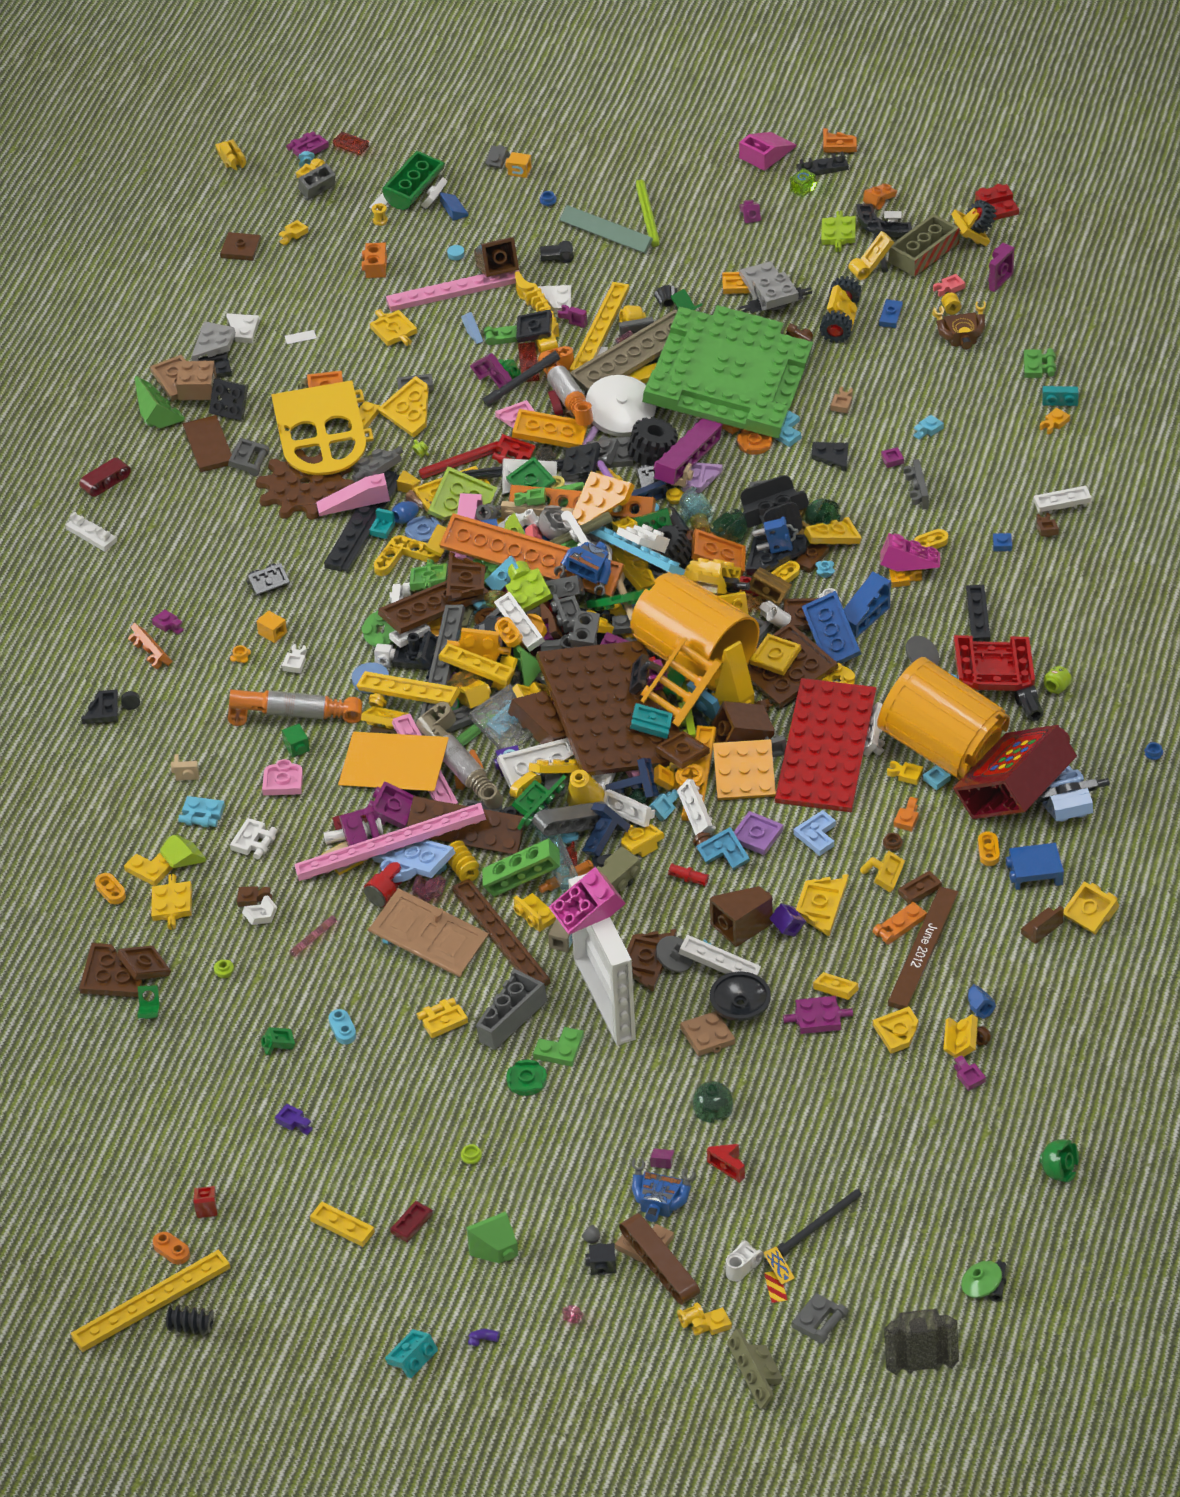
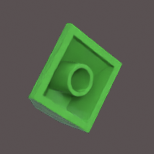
[466,1212,519,1263]

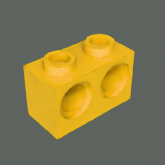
[453,677,491,709]

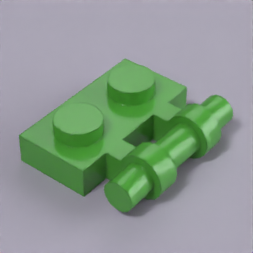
[1024,348,1056,378]

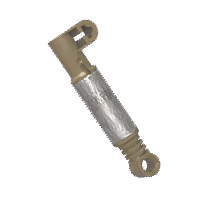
[416,702,503,810]

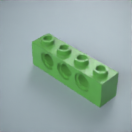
[482,838,560,897]

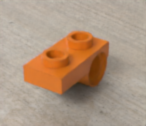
[863,184,897,210]

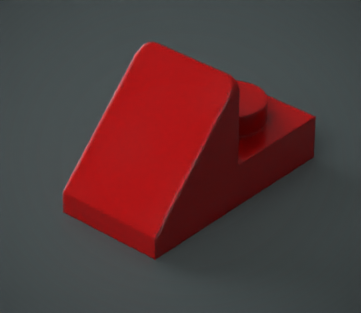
[707,1144,745,1183]
[193,1186,218,1218]

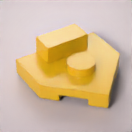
[621,824,665,857]

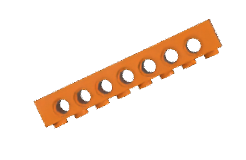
[509,485,656,522]

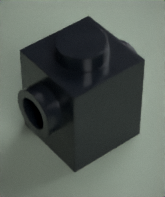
[585,1243,617,1275]

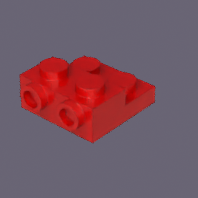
[975,184,1019,220]

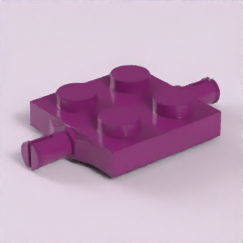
[783,996,853,1034]

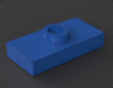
[879,299,903,328]

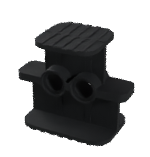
[740,475,809,536]

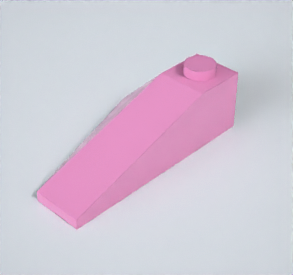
[316,473,390,516]

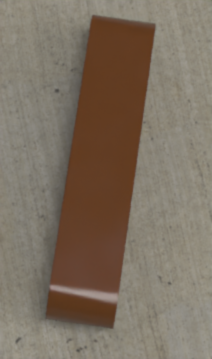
[619,1213,700,1305]

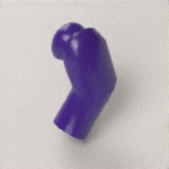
[468,1328,500,1346]

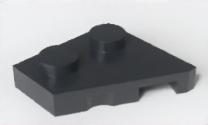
[812,442,848,471]

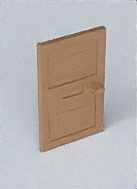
[368,888,489,977]

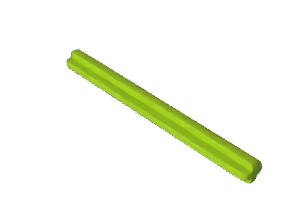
[636,179,660,247]

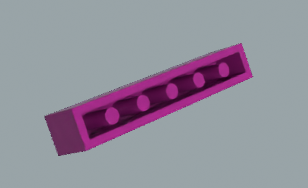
[653,418,722,485]

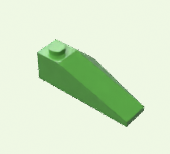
[134,376,185,428]

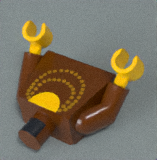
[932,301,986,350]

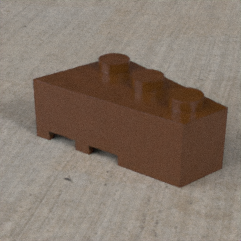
[508,690,567,744]

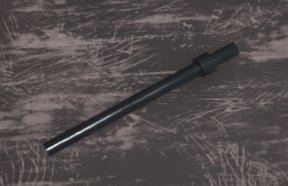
[764,1189,862,1266]

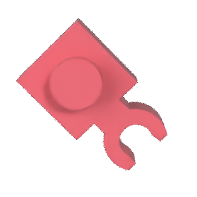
[933,274,965,297]

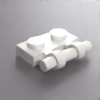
[230,818,277,859]

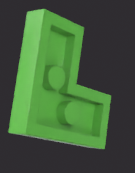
[533,1027,584,1067]

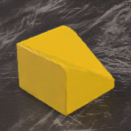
[397,470,421,493]

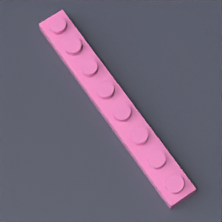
[386,270,519,312]

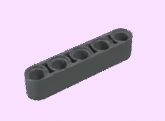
[532,801,606,836]

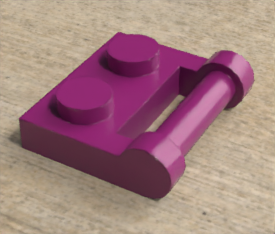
[339,806,380,846]

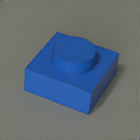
[993,533,1012,551]

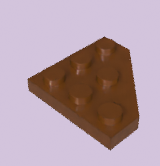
[79,943,143,998]

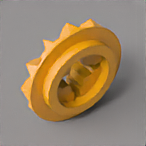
[675,764,706,787]

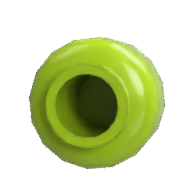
[1043,666,1072,694]

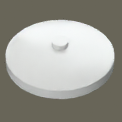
[586,375,656,437]

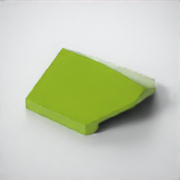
[160,835,207,868]

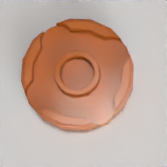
[737,429,772,455]

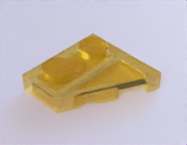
[447,668,483,688]

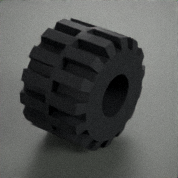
[627,417,678,466]

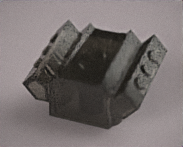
[884,1309,959,1375]

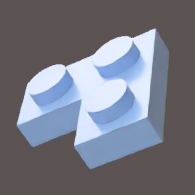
[793,810,836,856]

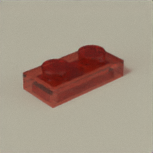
[333,132,369,155]

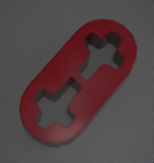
[548,390,564,416]

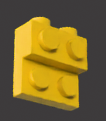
[1063,881,1119,935]

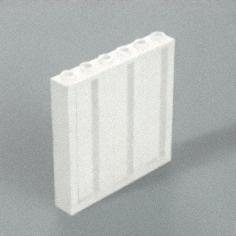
[568,874,636,1045]

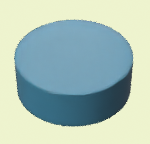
[447,245,465,260]

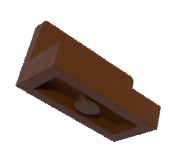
[1021,906,1064,944]

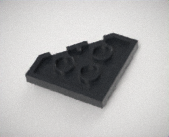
[746,534,809,575]

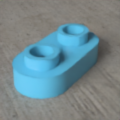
[329,1009,356,1044]

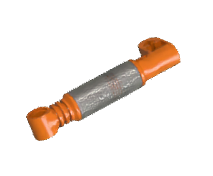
[538,346,593,426]
[228,689,363,726]

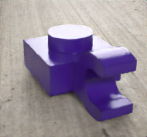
[274,1104,313,1135]

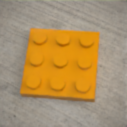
[713,739,776,801]

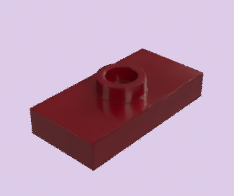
[390,1201,433,1243]

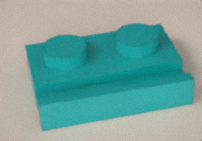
[630,703,673,739]

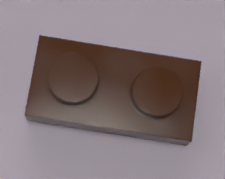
[898,870,942,904]

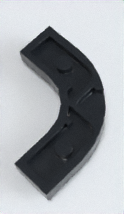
[855,204,912,238]

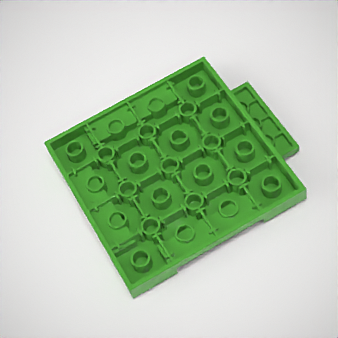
[642,305,813,439]

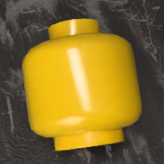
[619,305,646,322]

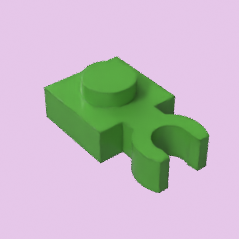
[514,487,546,506]

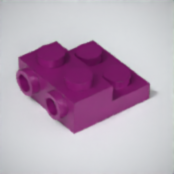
[988,243,1015,292]
[367,781,416,829]

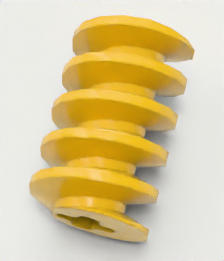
[448,840,479,882]

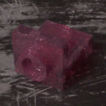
[412,875,446,902]

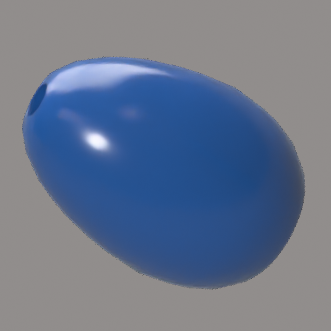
[392,501,419,524]

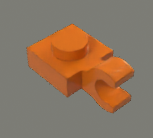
[894,797,919,832]

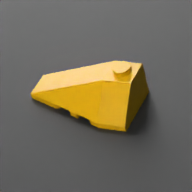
[712,641,755,706]

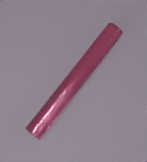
[290,915,337,957]

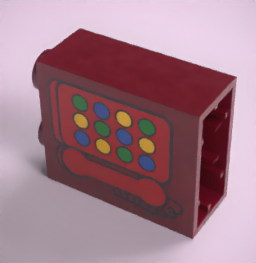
[953,725,1077,819]

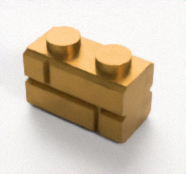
[749,567,792,606]

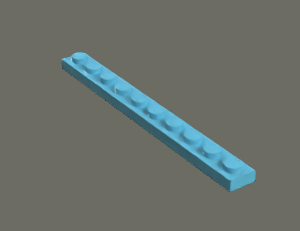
[590,526,685,575]

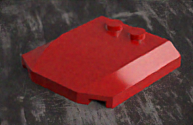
[953,635,1035,691]

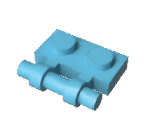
[178,796,225,828]

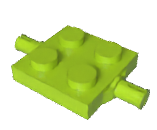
[821,210,856,252]

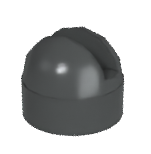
[582,1225,600,1244]

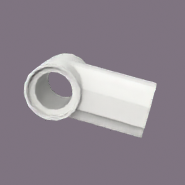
[759,601,791,628]

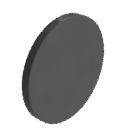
[905,636,939,665]
[656,936,694,972]

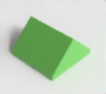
[513,645,541,687]

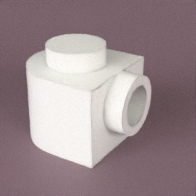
[374,644,396,667]

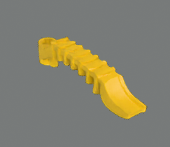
[515,271,559,354]

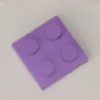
[734,811,784,855]

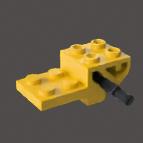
[667,558,750,595]

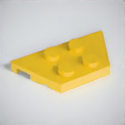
[796,874,849,936]

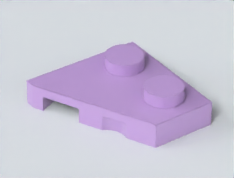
[683,463,723,493]

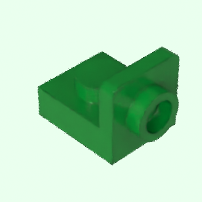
[261,1027,295,1055]

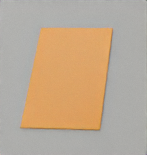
[338,732,449,791]

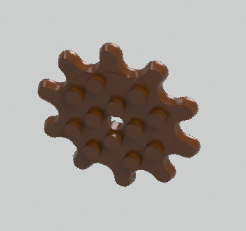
[255,449,355,520]

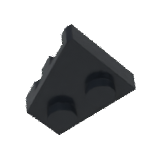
[81,689,119,724]

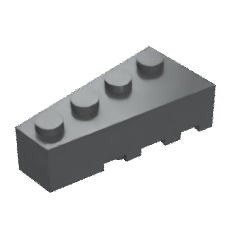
[476,969,548,1050]

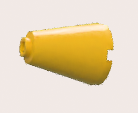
[567,770,605,806]

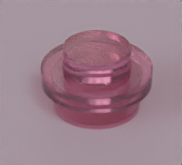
[562,1305,583,1323]

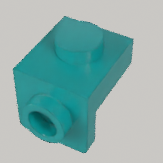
[369,508,395,539]

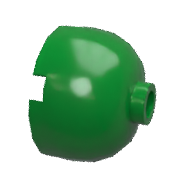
[1040,1139,1079,1182]

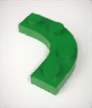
[586,587,652,611]

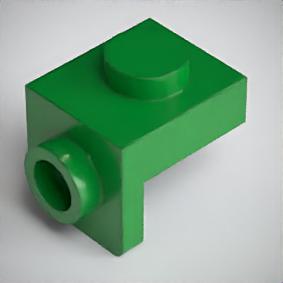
[498,359,521,379]

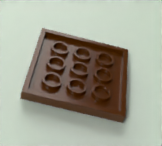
[747,623,838,708]

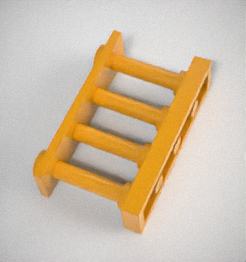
[640,636,723,727]

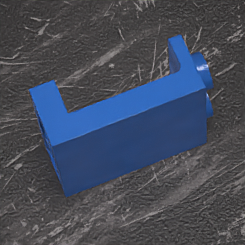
[1006,843,1064,890]

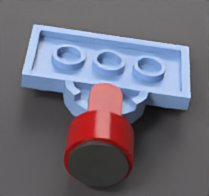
[364,839,455,907]

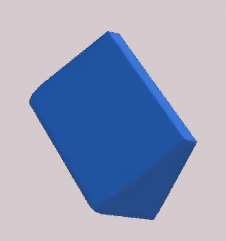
[439,193,468,221]

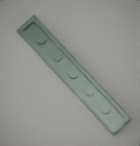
[560,205,653,254]

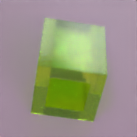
[790,168,816,198]

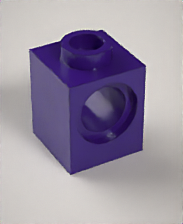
[769,903,806,937]

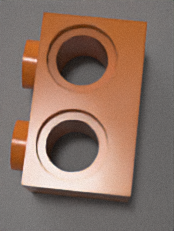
[362,242,387,278]

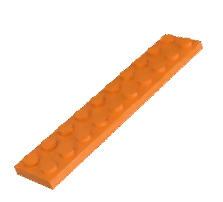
[440,513,624,597]

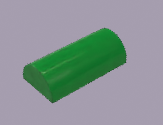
[382,150,445,210]

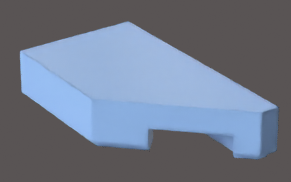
[461,312,483,344]

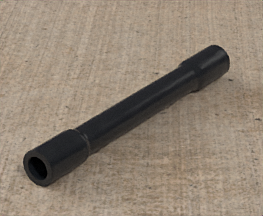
[482,351,560,407]

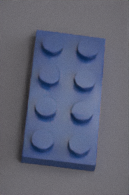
[802,591,862,664]

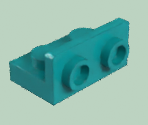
[1042,386,1079,406]
[385,1329,438,1378]

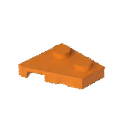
[823,128,857,153]

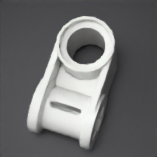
[726,1240,764,1281]

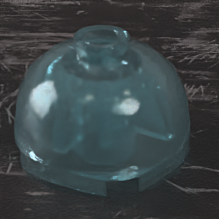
[679,486,714,523]

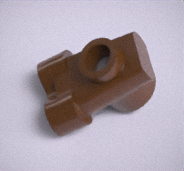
[786,323,813,342]

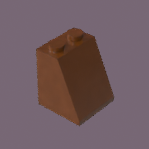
[474,237,519,277]
[710,701,775,743]
[710,886,773,947]

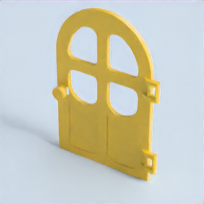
[271,380,374,475]

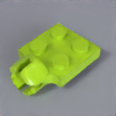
[505,561,553,613]

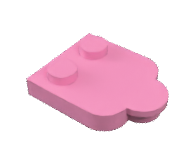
[262,759,303,796]

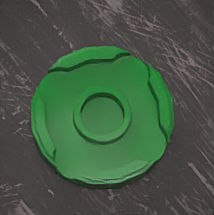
[506,1059,547,1096]

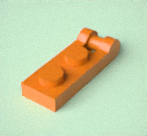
[873,902,927,945]

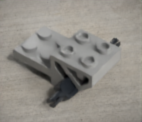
[738,261,812,313]

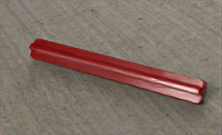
[419,441,498,479]

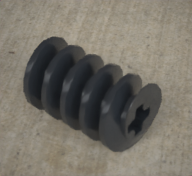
[166,1304,214,1336]

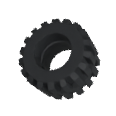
[647,525,692,573]

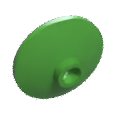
[961,1261,1002,1298]

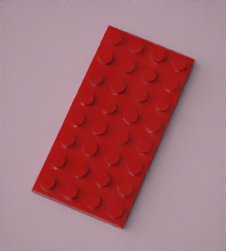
[775,678,877,812]

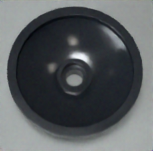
[710,971,771,1021]

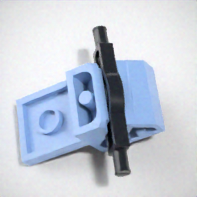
[1035,766,1110,821]

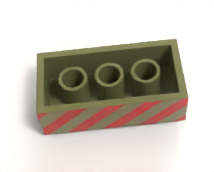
[889,214,959,277]

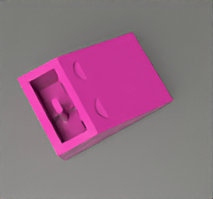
[739,132,796,171]
[880,533,940,571]
[548,867,626,935]

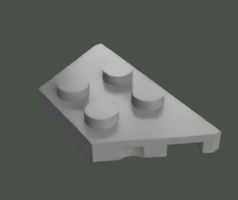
[192,322,236,361]

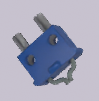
[753,517,798,554]

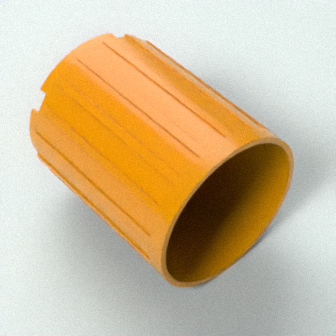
[630,573,760,691]
[877,657,1010,780]

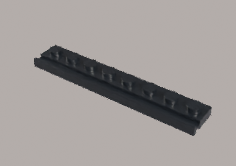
[324,470,400,574]

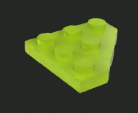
[427,467,497,520]

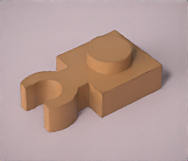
[830,386,853,414]

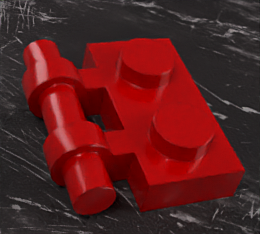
[492,434,536,465]

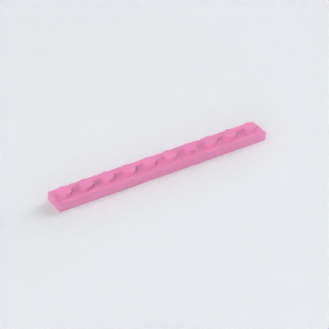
[294,803,486,881]

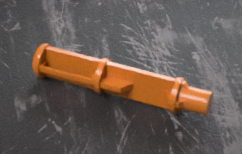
[538,860,594,893]

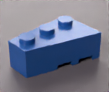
[844,572,891,638]

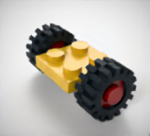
[820,276,862,343]

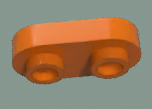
[153,1232,190,1265]

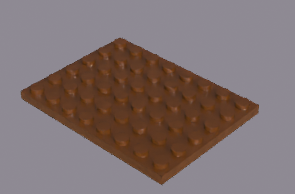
[536,641,680,776]

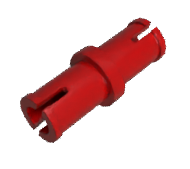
[668,863,709,887]

